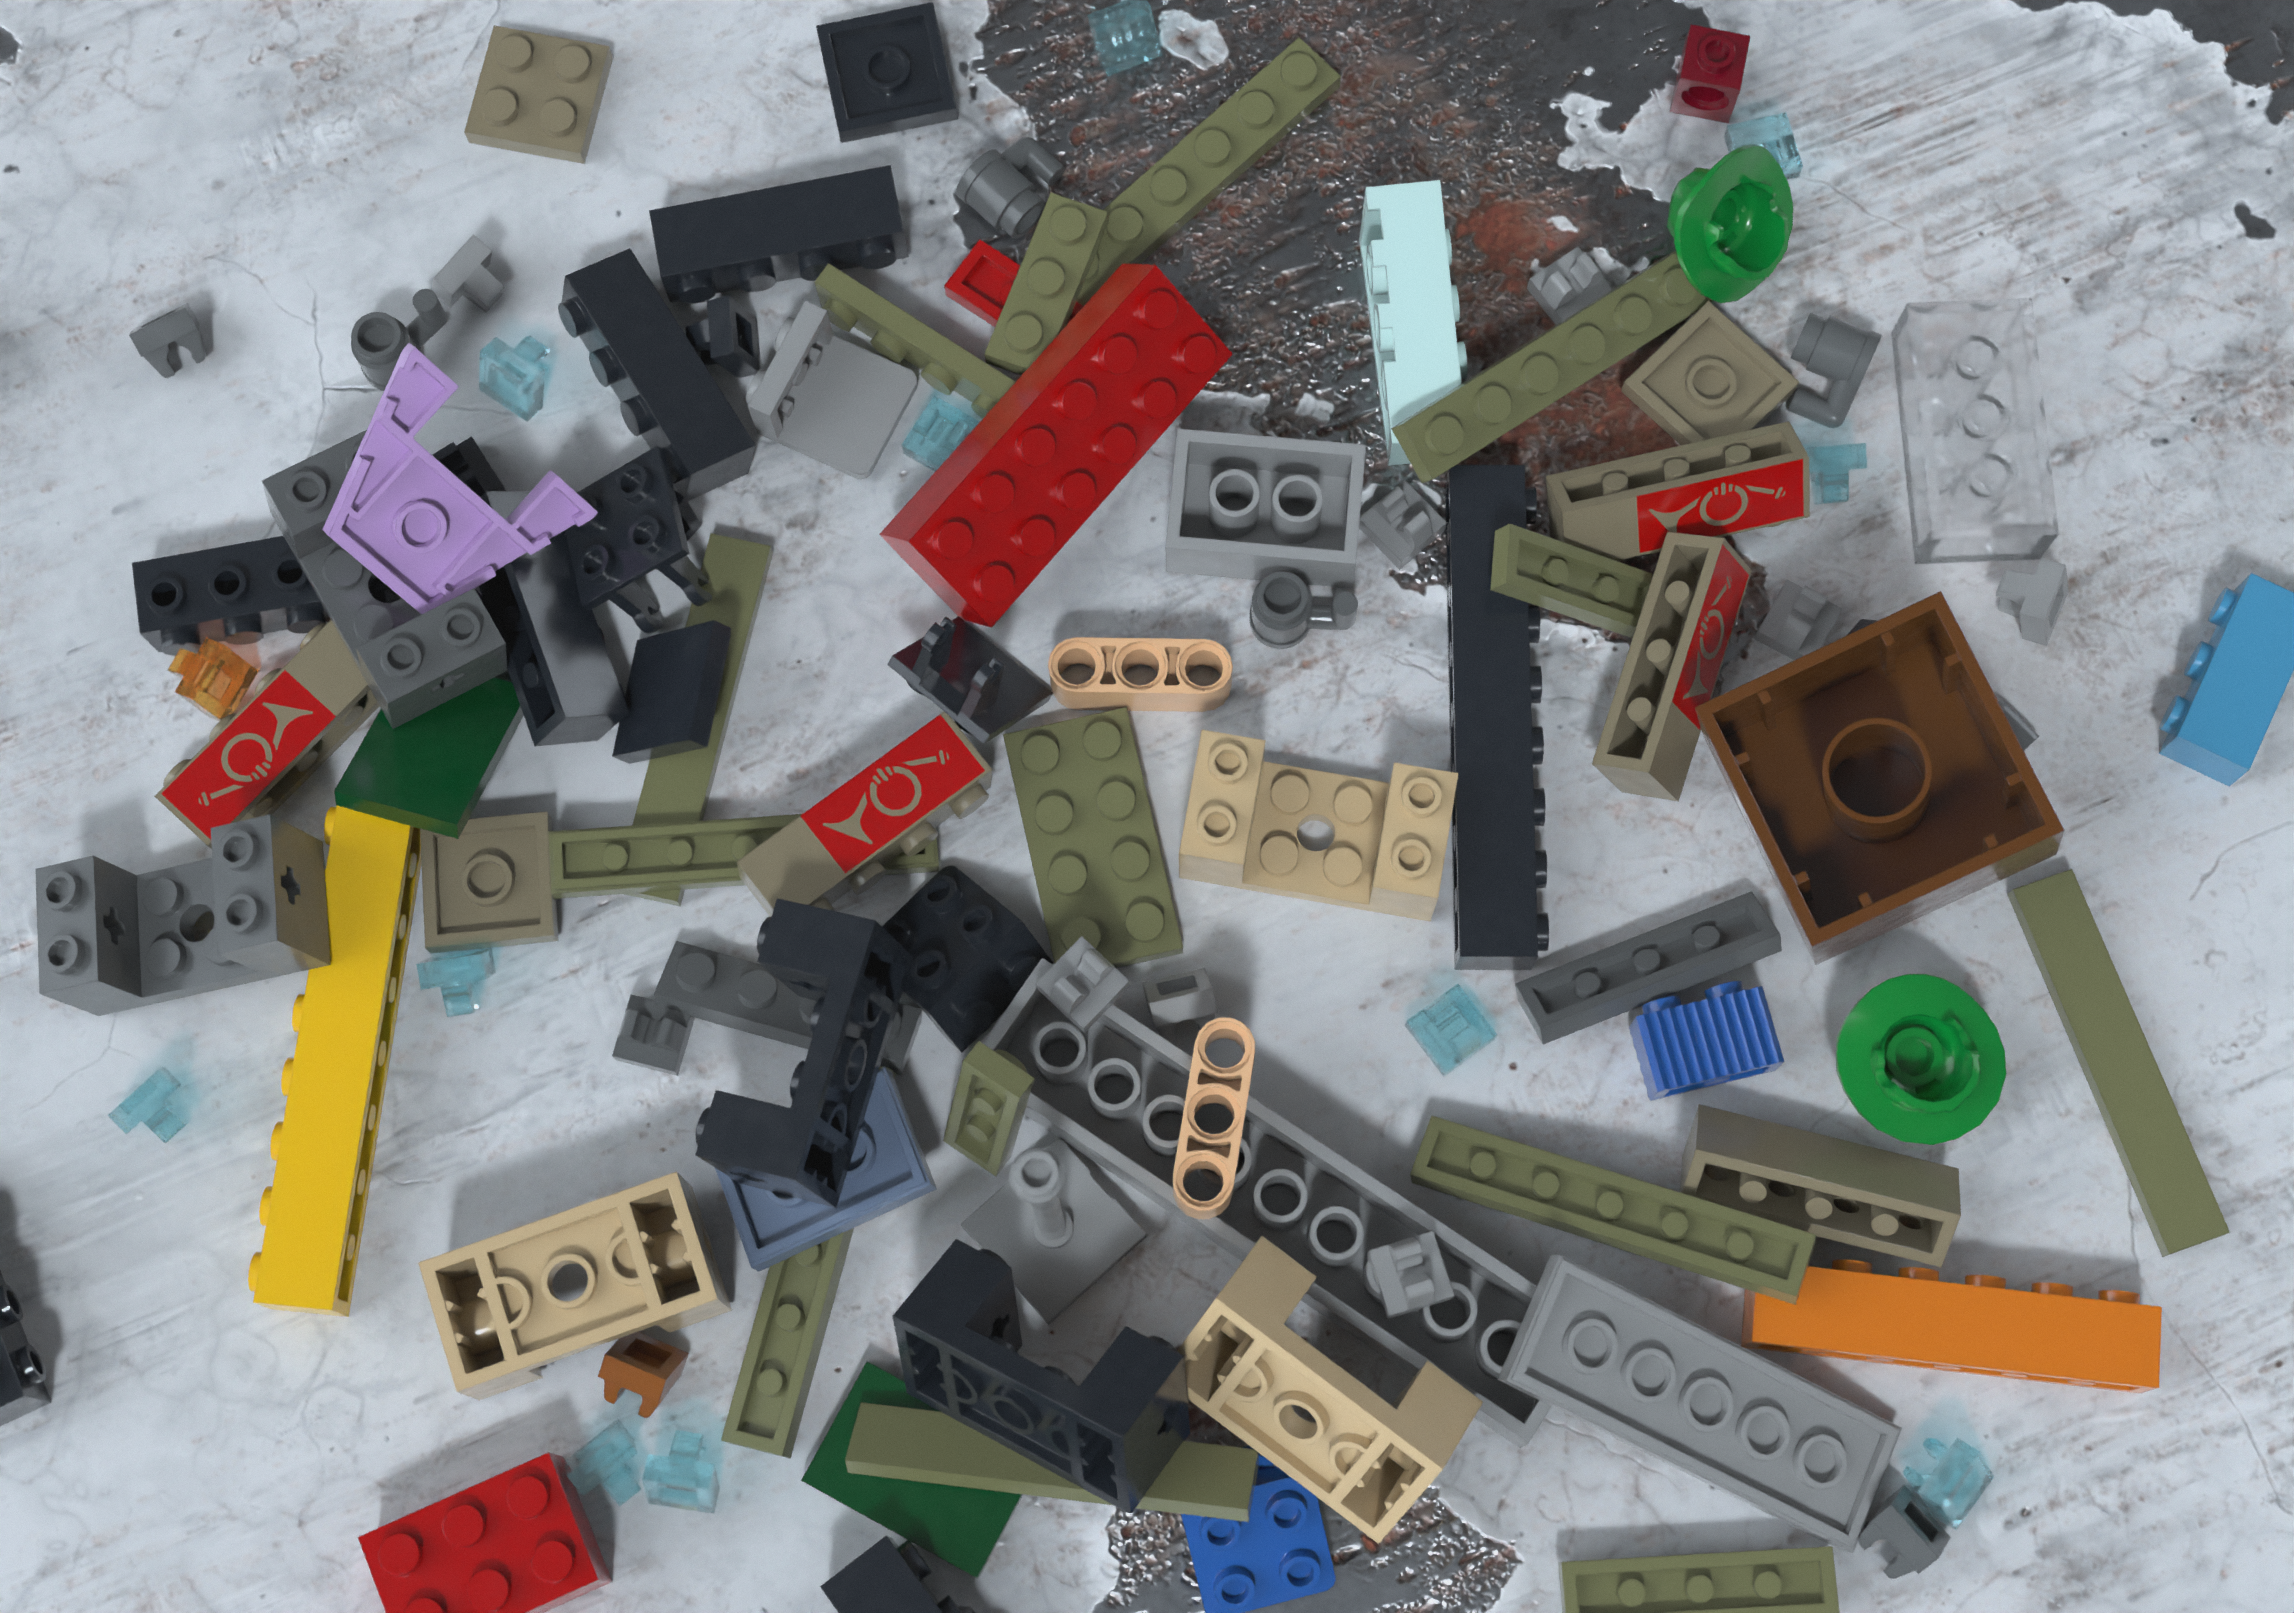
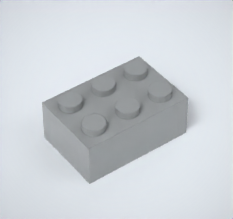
[1165,428,1366,588]

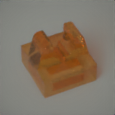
[167,637,258,721]

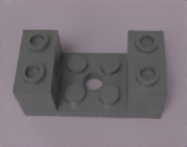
[262,430,507,729]
[35,814,331,1016]

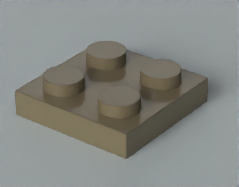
[464,26,613,164]
[1621,301,1799,445]
[420,811,559,954]

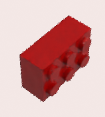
[358,1452,612,1613]

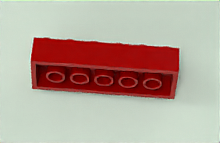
[879,263,1233,628]

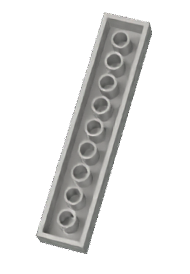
[983,958,1552,1448]

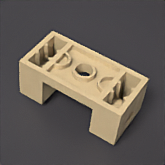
[1179,730,1458,921]
[418,1171,732,1401]
[1177,1236,1483,1544]

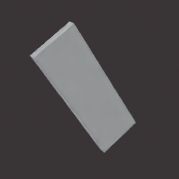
[1498,1254,1902,1553]

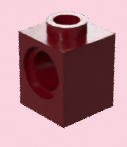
[1670,24,1751,124]

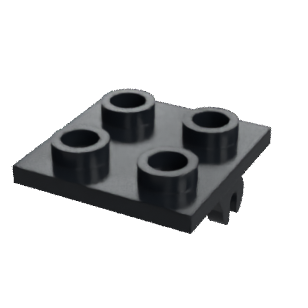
[565,446,713,634]
[887,616,1053,744]

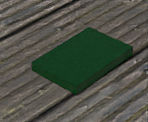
[334,678,524,839]
[801,1361,1024,1579]

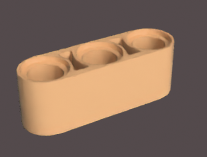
[1048,637,1233,712]
[1173,1017,1255,1219]

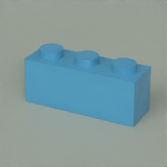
[2159,573,2294,787]

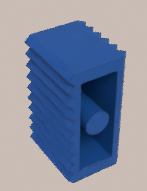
[1629,981,1785,1101]

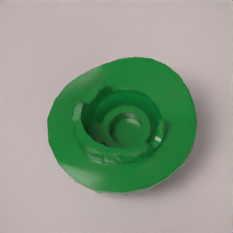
[1667,144,1793,303]
[1835,974,2006,1145]

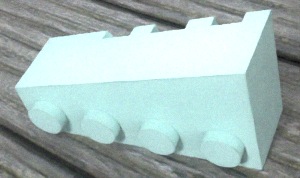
[1359,180,1467,466]

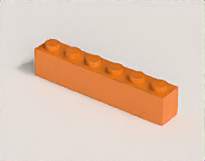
[1741,1259,2162,1393]

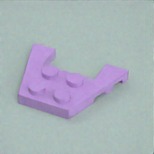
[322,343,598,615]

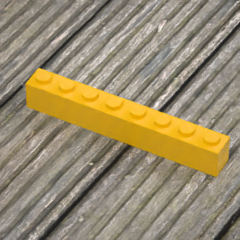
[248,805,421,1317]

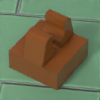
[598,1332,689,1418]

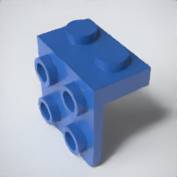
[1181,1445,1336,1613]

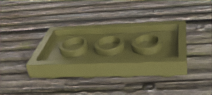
[1003,707,1183,968]

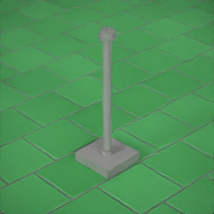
[961,1137,1147,1325]

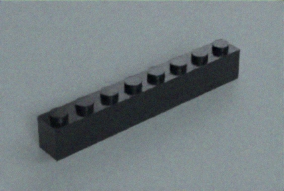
[1444,465,1549,970]

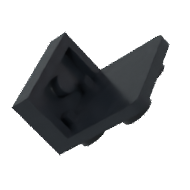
[882,865,1053,1053]

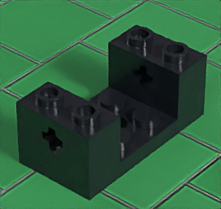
[695,898,913,1208]
[892,1239,1190,1514]

